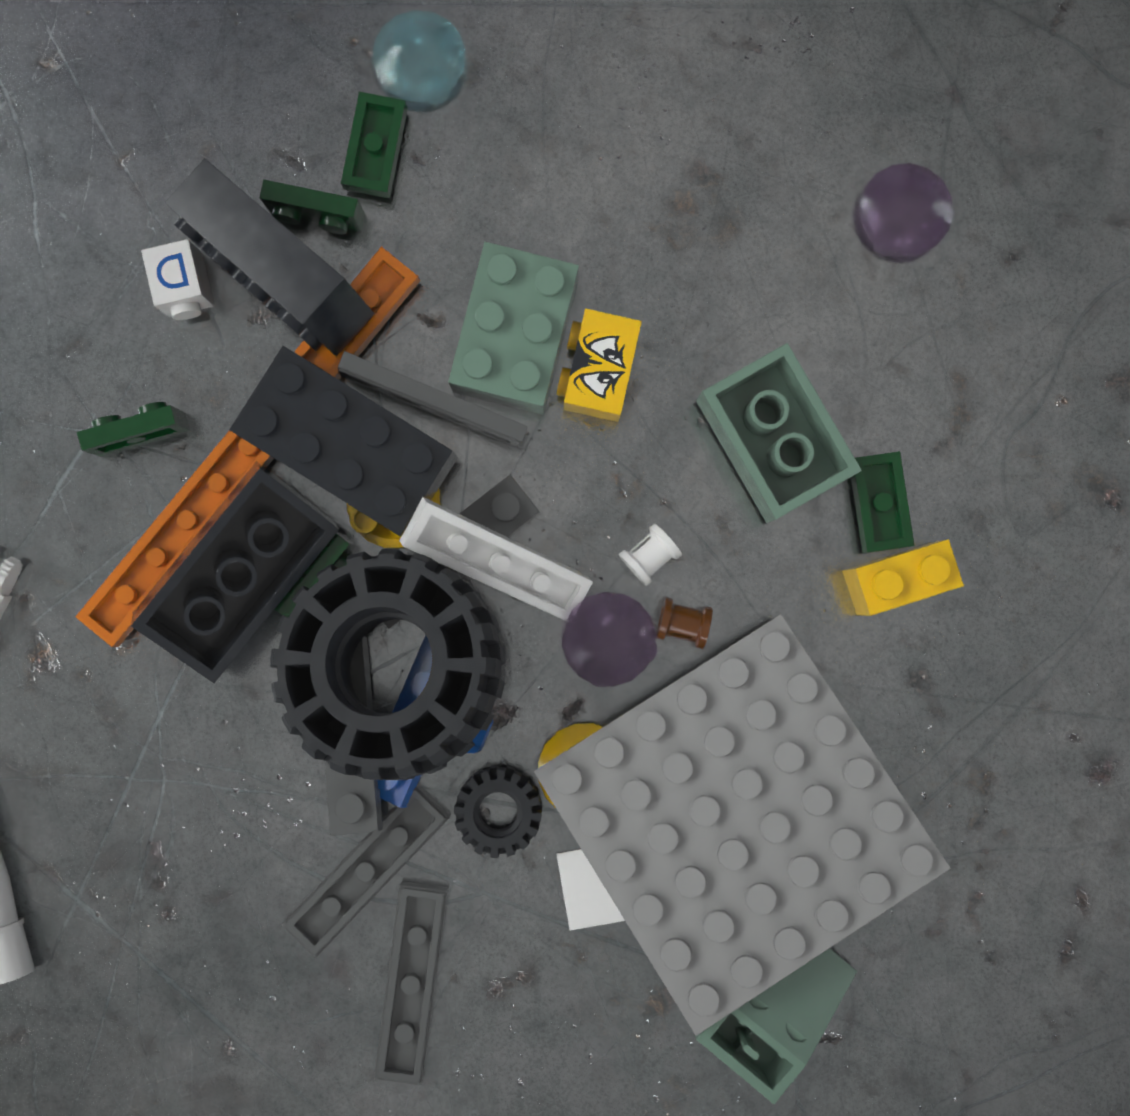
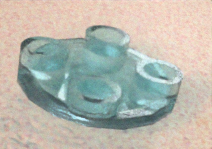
[372,10,466,104]

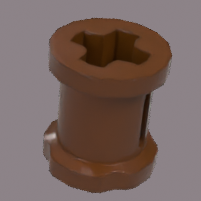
[656,597,713,649]

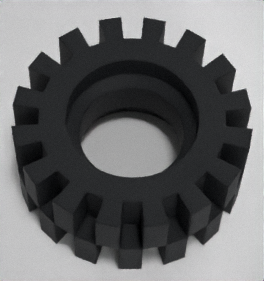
[454,765,542,858]

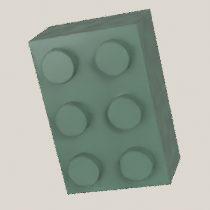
[448,241,579,415]
[696,343,862,523]

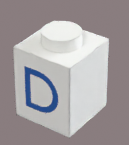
[141,239,214,320]

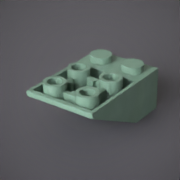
[695,948,857,1105]

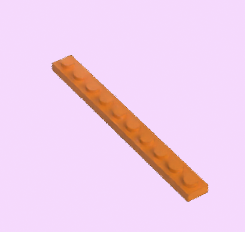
[75,246,420,647]

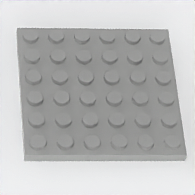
[534,614,951,1036]

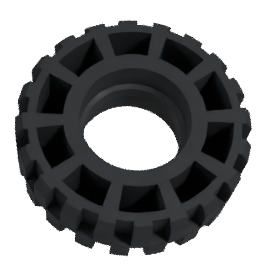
[270,549,506,780]

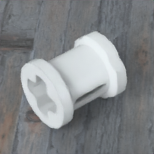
[619,523,683,586]

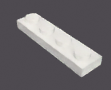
[399,497,593,623]

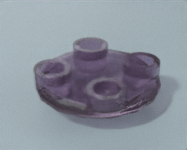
[859,163,954,256]
[562,592,657,687]

